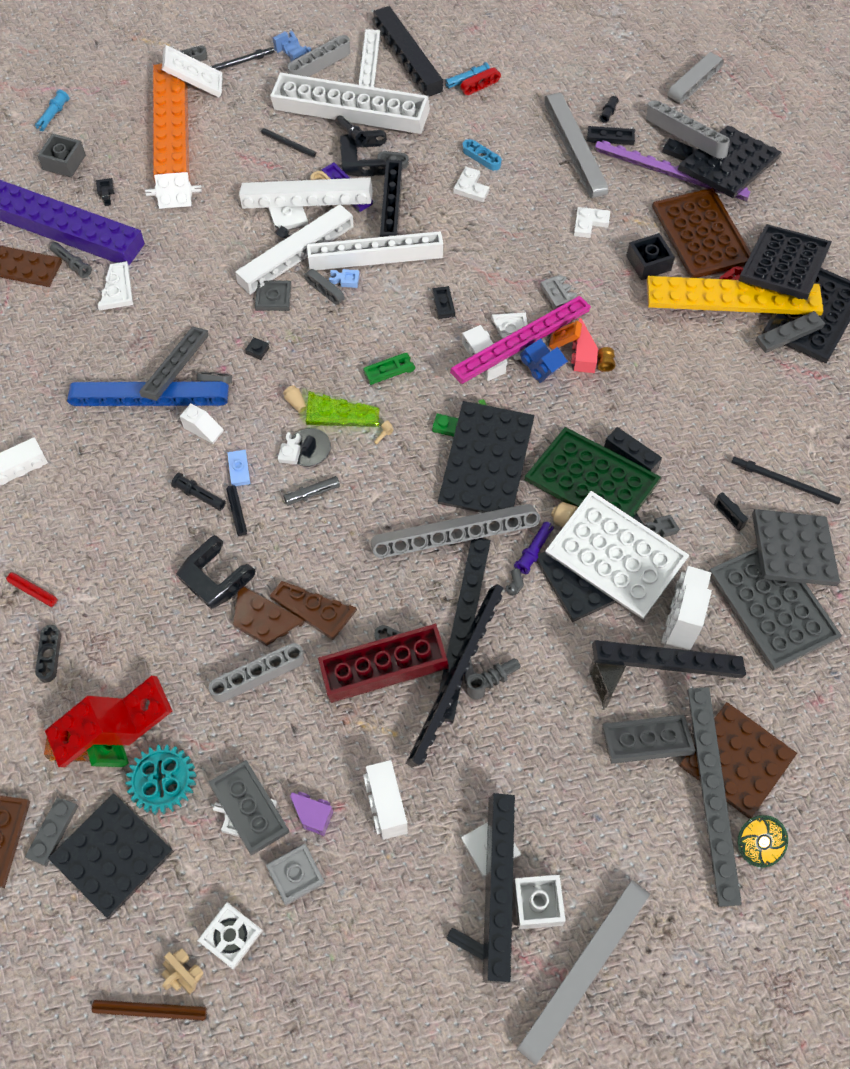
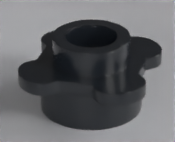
[275,225,291,240]

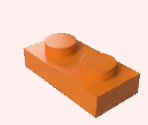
[549,320,582,349]

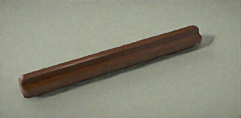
[91,1000,207,1021]

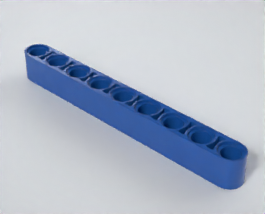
[67,382,229,406]

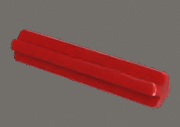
[6,572,58,607]

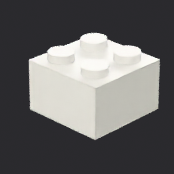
[513,875,566,929]

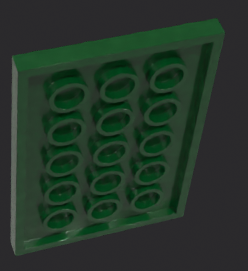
[524,427,661,518]

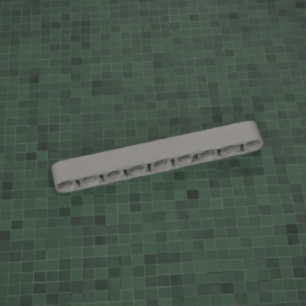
[545,92,608,199]
[371,504,540,558]
[517,880,650,1065]

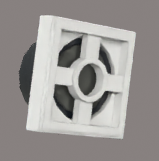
[197,902,263,970]

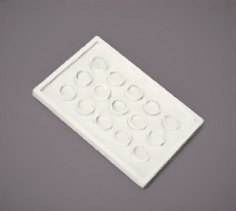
[545,491,689,619]

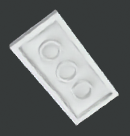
[162,45,222,97]

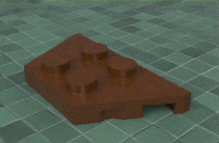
[233,587,304,646]

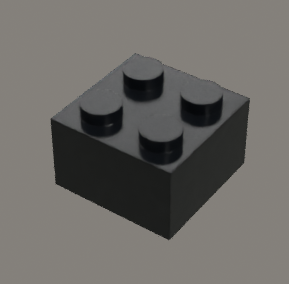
[626,233,675,280]

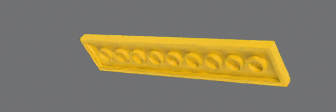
[647,276,823,316]

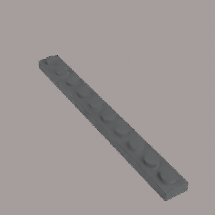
[687,687,742,907]

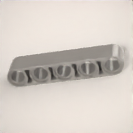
[287,35,350,77]
[668,52,724,104]
[209,643,304,703]

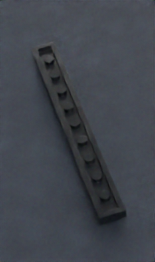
[438,538,491,723]
[405,584,504,768]

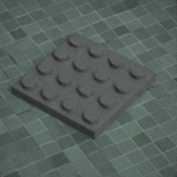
[752,509,840,586]

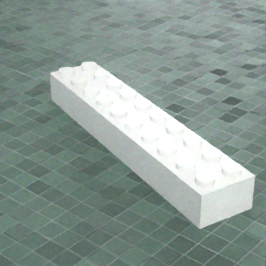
[270,73,430,134]

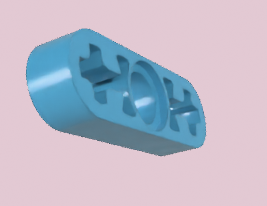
[463,139,502,171]

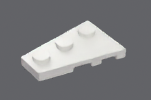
[491,313,528,360]

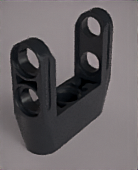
[340,130,387,177]
[176,535,256,610]

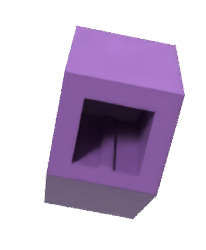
[290,792,333,836]

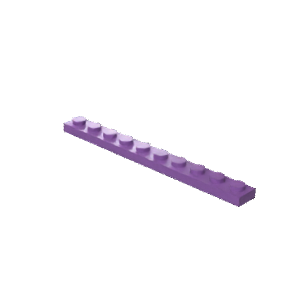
[595,141,750,201]

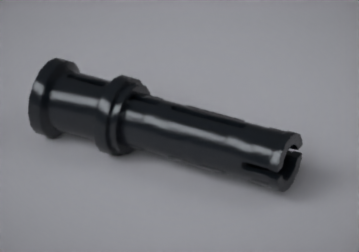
[335,115,368,145]
[171,472,226,511]

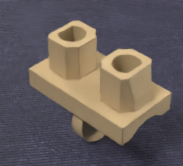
[161,949,203,995]

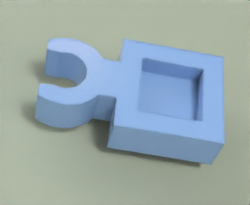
[329,269,360,288]

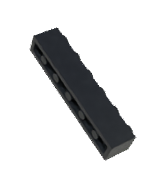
[380,160,403,237]

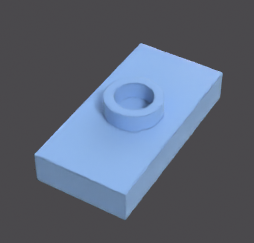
[227,450,251,486]

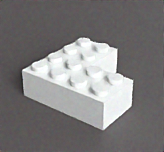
[661,566,712,651]

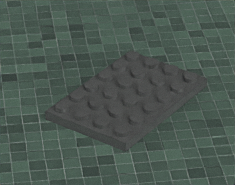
[708,547,842,671]

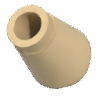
[283,385,307,413]

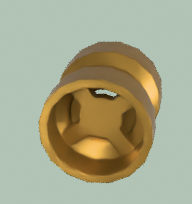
[597,347,615,372]

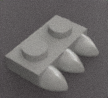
[540,276,578,309]

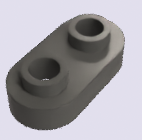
[377,151,409,169]
[197,372,232,386]

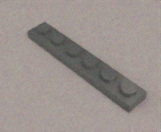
[139,326,209,401]

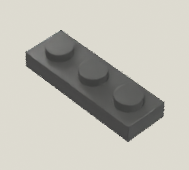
[25,796,78,867]

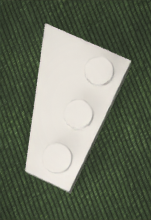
[98,261,134,311]

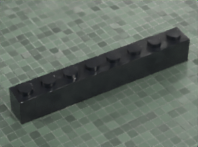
[372,6,443,97]
[482,793,515,984]

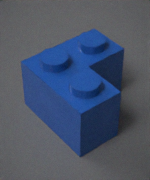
[519,338,568,383]

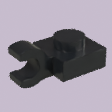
[96,178,115,206]

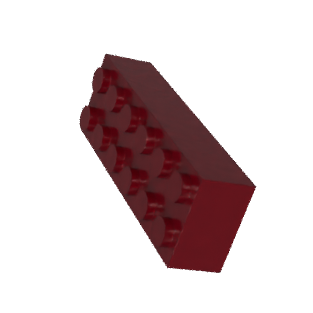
[318,623,449,703]

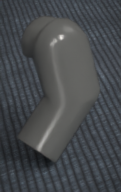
[506,569,524,596]

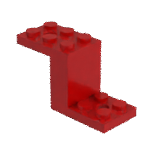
[45,676,173,767]

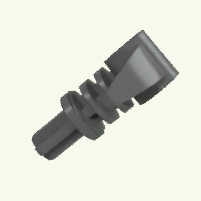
[465,658,521,700]

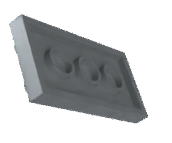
[602,715,695,764]
[209,760,290,856]

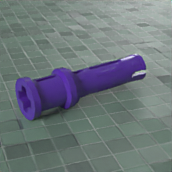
[514,522,554,574]

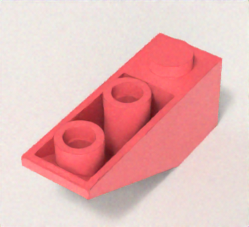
[571,318,598,373]

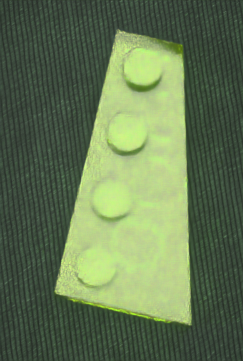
[306,391,380,427]

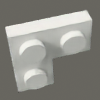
[453,167,489,202]
[574,207,610,238]

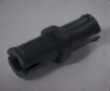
[599,96,619,123]

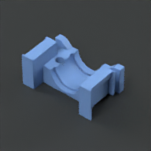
[273,31,311,62]

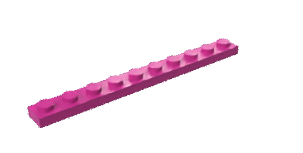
[450,296,591,385]

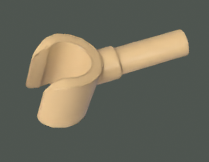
[374,420,393,445]

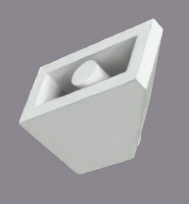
[180,403,224,444]

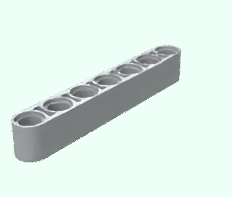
[646,101,730,158]

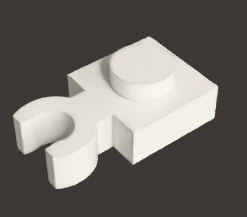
[278,432,301,464]

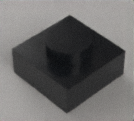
[245,337,270,360]

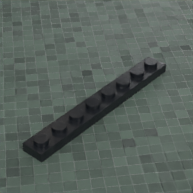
[592,640,746,678]

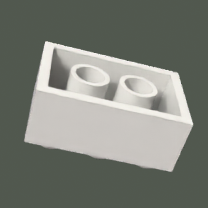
[363,760,408,840]

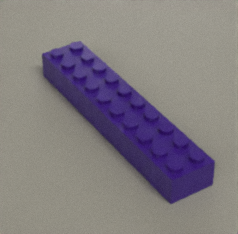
[0,180,145,265]

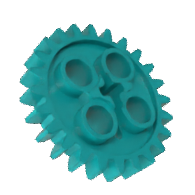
[125,744,197,815]

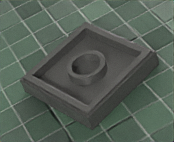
[255,281,292,311]

